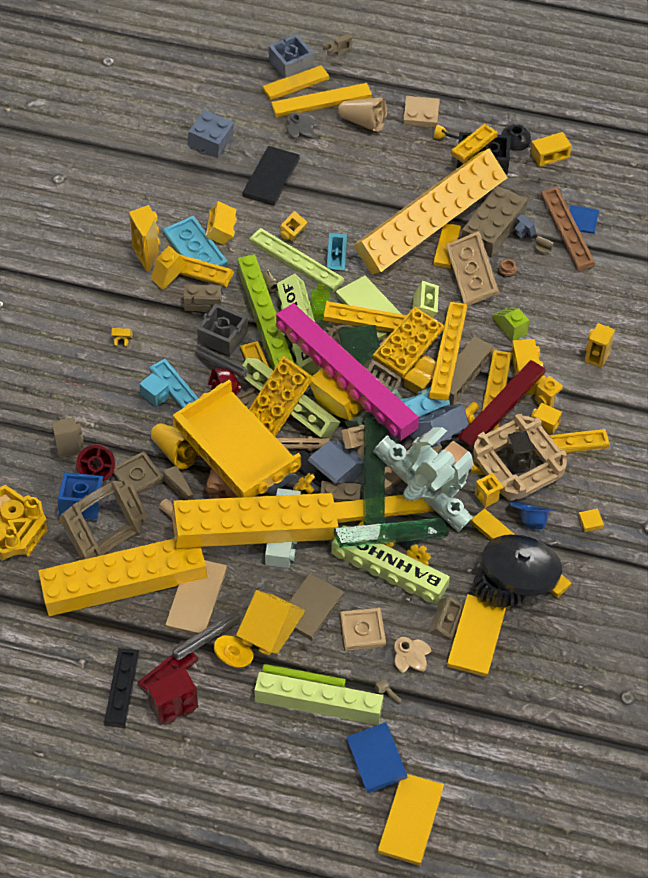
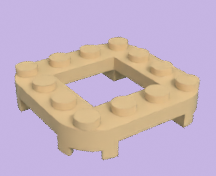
[473,414,567,501]

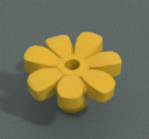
[293,473,315,494]
[406,544,431,566]

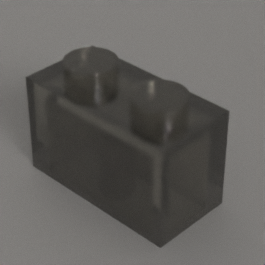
[505,431,533,474]

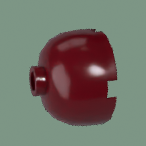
[208,368,241,396]
[76,444,116,481]

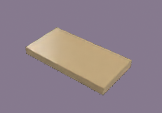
[446,231,499,306]
[165,560,227,635]

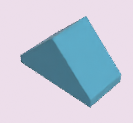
[327,233,347,270]

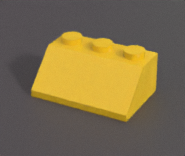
[129,205,160,272]

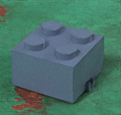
[269,34,314,78]
[188,110,234,158]

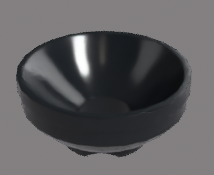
[501,124,531,151]

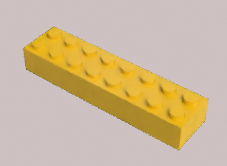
[172,493,338,548]
[38,538,208,616]

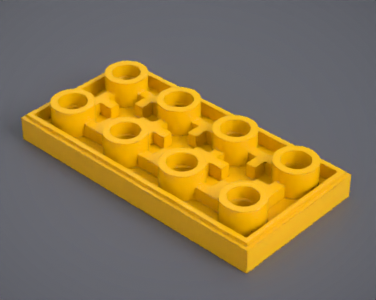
[372,306,445,378]
[249,356,314,437]
[447,594,507,677]
[378,774,444,866]

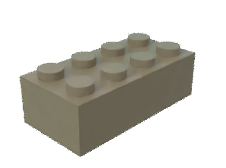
[461,186,528,258]

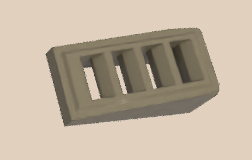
[364,359,402,389]
[163,466,194,500]

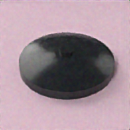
[481,534,562,596]

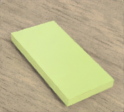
[336,276,401,342]

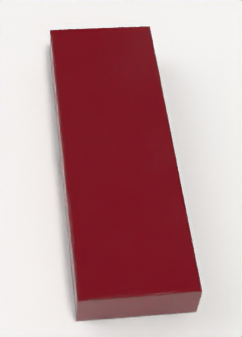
[137,652,198,695]

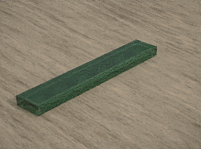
[364,418,385,529]
[333,517,449,548]

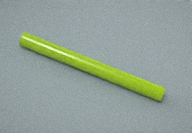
[263,664,346,687]

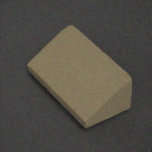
[428,596,464,640]

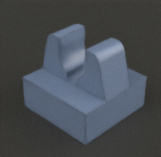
[515,214,536,238]

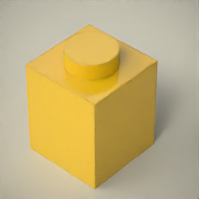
[531,403,562,435]

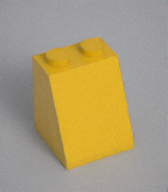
[310,368,364,421]
[236,590,305,655]

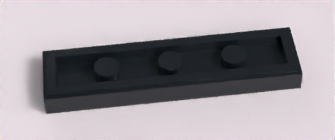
[104,648,139,728]

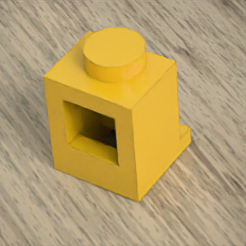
[279,211,308,241]
[475,473,504,508]

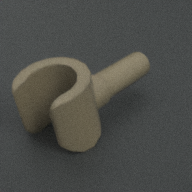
[375,680,402,704]

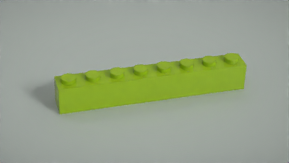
[238,254,293,371]

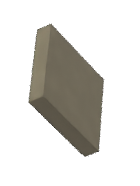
[113,451,164,495]

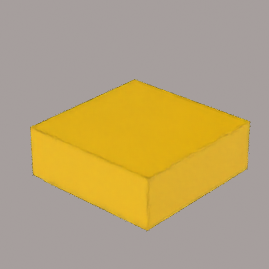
[578,509,604,532]

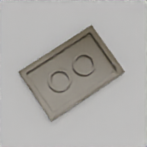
[289,573,344,640]

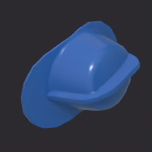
[509,502,554,529]

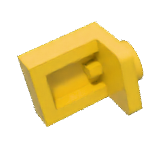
[535,376,563,407]

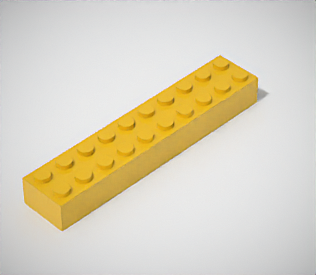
[353,149,507,275]

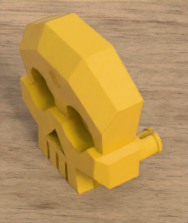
[0,485,47,561]

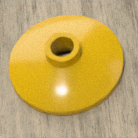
[214,635,253,667]

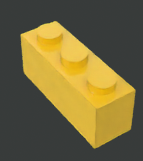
[511,339,546,396]

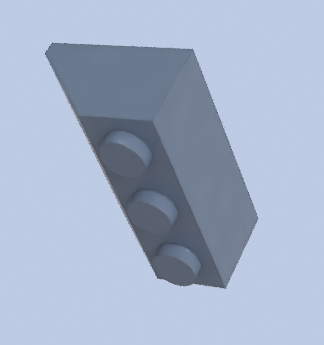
[410,404,469,447]

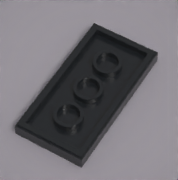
[242,146,300,206]

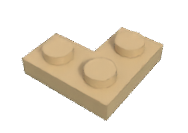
[342,423,378,464]

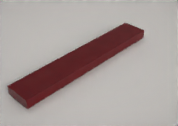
[458,360,546,449]

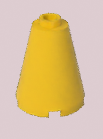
[151,423,200,469]

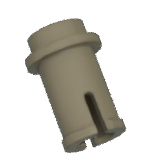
[262,270,279,292]

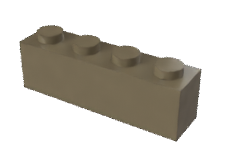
[449,336,493,405]

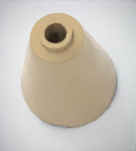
[338,97,387,132]

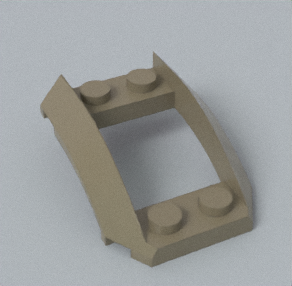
[58,481,147,561]

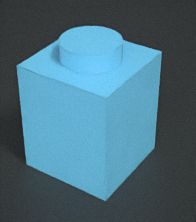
[139,373,170,407]

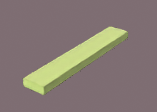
[249,228,344,293]

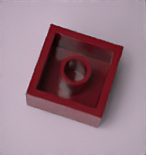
[147,668,198,725]

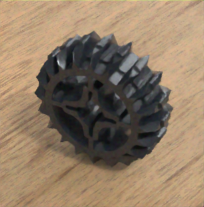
[473,568,526,610]

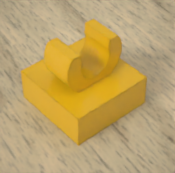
[111,328,133,347]

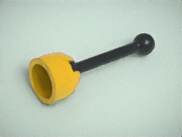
[433,125,459,140]

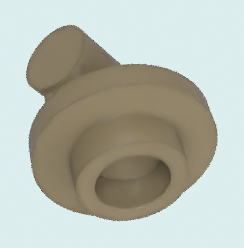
[535,236,554,254]

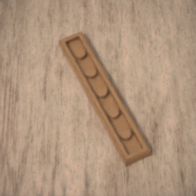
[541,187,595,272]

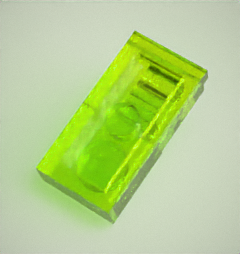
[311,284,330,320]

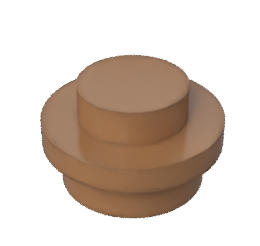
[499,259,517,276]

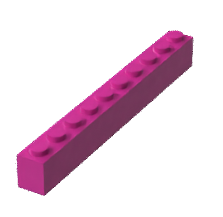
[276,303,419,441]

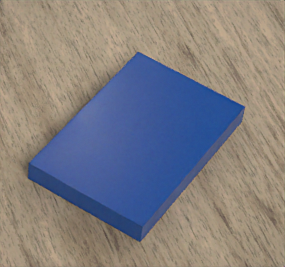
[347,722,408,793]

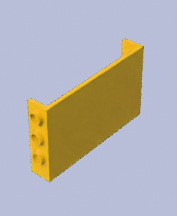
[172,380,301,498]

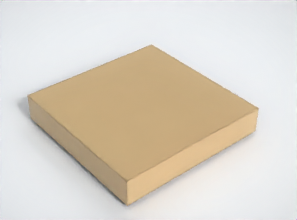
[340,608,386,651]

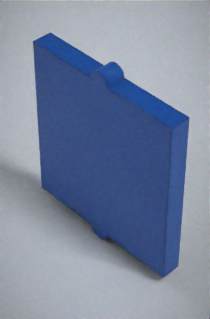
[570,205,599,234]

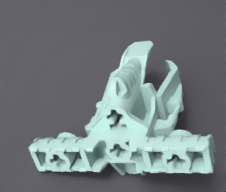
[373,427,474,533]

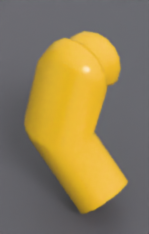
[465,402,479,425]

